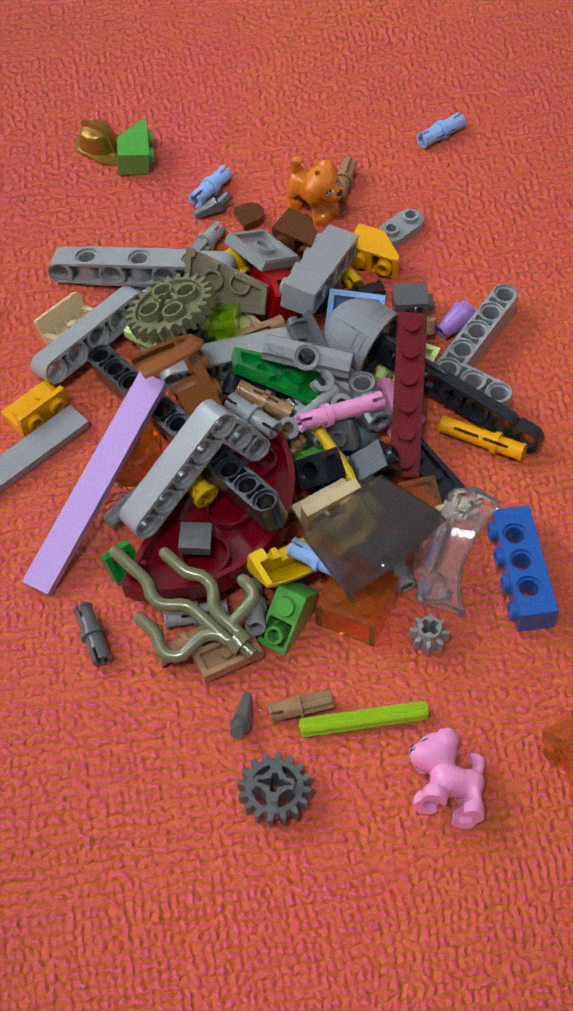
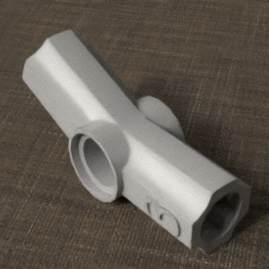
[322,368,392,432]

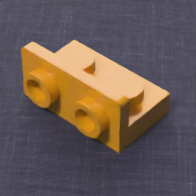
[1,380,69,438]

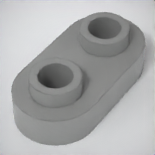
[378,209,424,248]

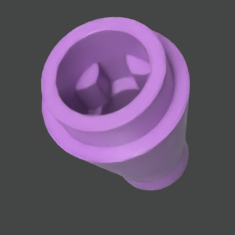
[435,300,476,340]

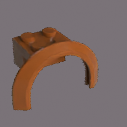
[130,334,223,416]

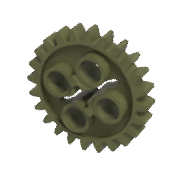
[126,272,217,344]

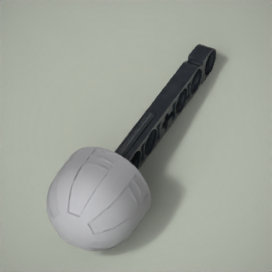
[324,298,545,453]

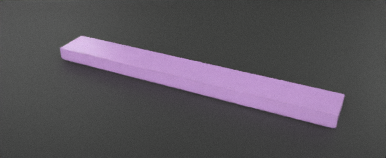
[22,372,168,597]

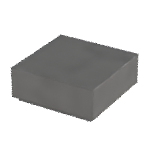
[178,522,213,555]

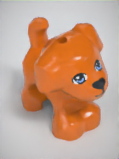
[286,156,344,226]

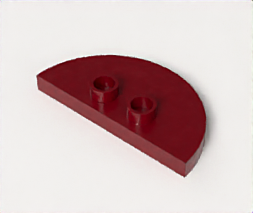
[121,393,298,602]

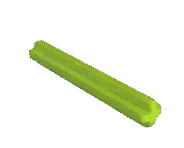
[299,700,429,737]

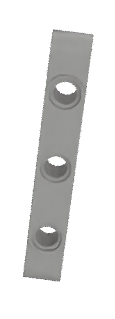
[48,246,236,287]

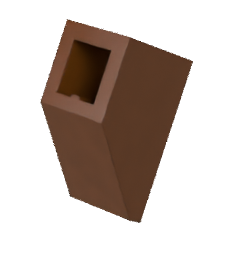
[272,207,317,260]

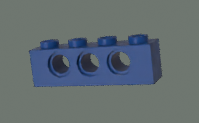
[487,505,559,632]

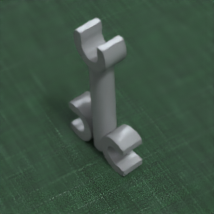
[279,370,351,441]

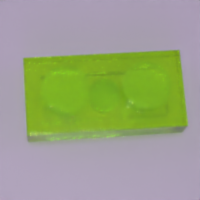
[206,302,242,339]

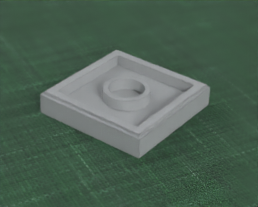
[224,229,300,272]

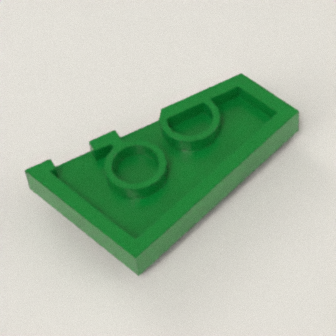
[231,347,321,404]

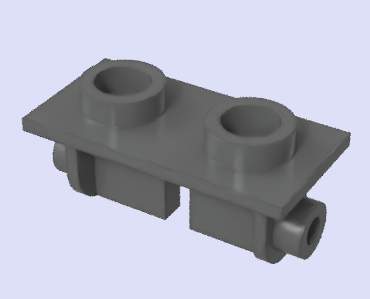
[286,310,330,373]

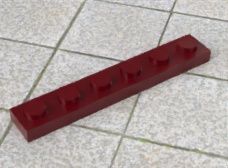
[391,312,428,481]

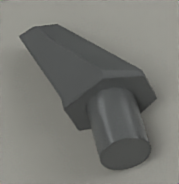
[192,190,233,219]
[230,692,252,739]

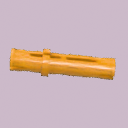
[438,415,528,462]

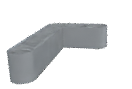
[434,284,518,420]
[119,399,270,539]

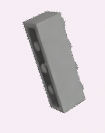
[279,224,359,315]

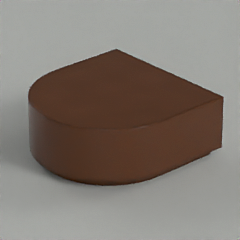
[233,202,265,231]

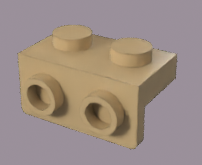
[34,291,94,345]
[292,478,361,532]

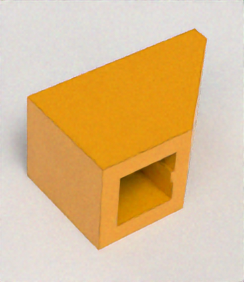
[352,223,400,280]

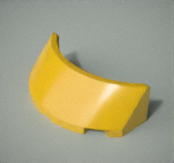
[247,497,377,588]

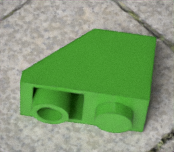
[117,119,154,175]
[257,580,320,655]

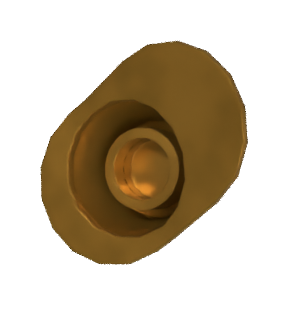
[75,119,119,165]

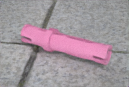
[295,391,385,433]

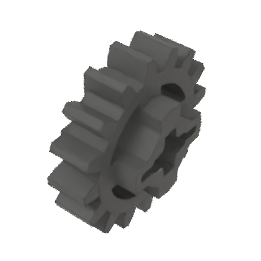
[238,752,312,827]

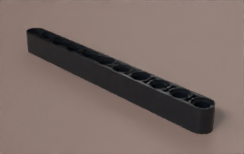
[88,345,288,531]

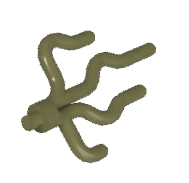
[109,546,260,663]

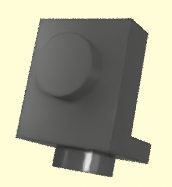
[326,417,361,451]

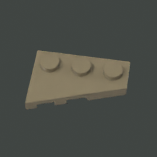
[184,247,269,315]

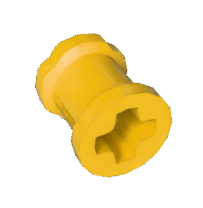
[187,472,218,508]

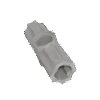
[261,334,354,379]

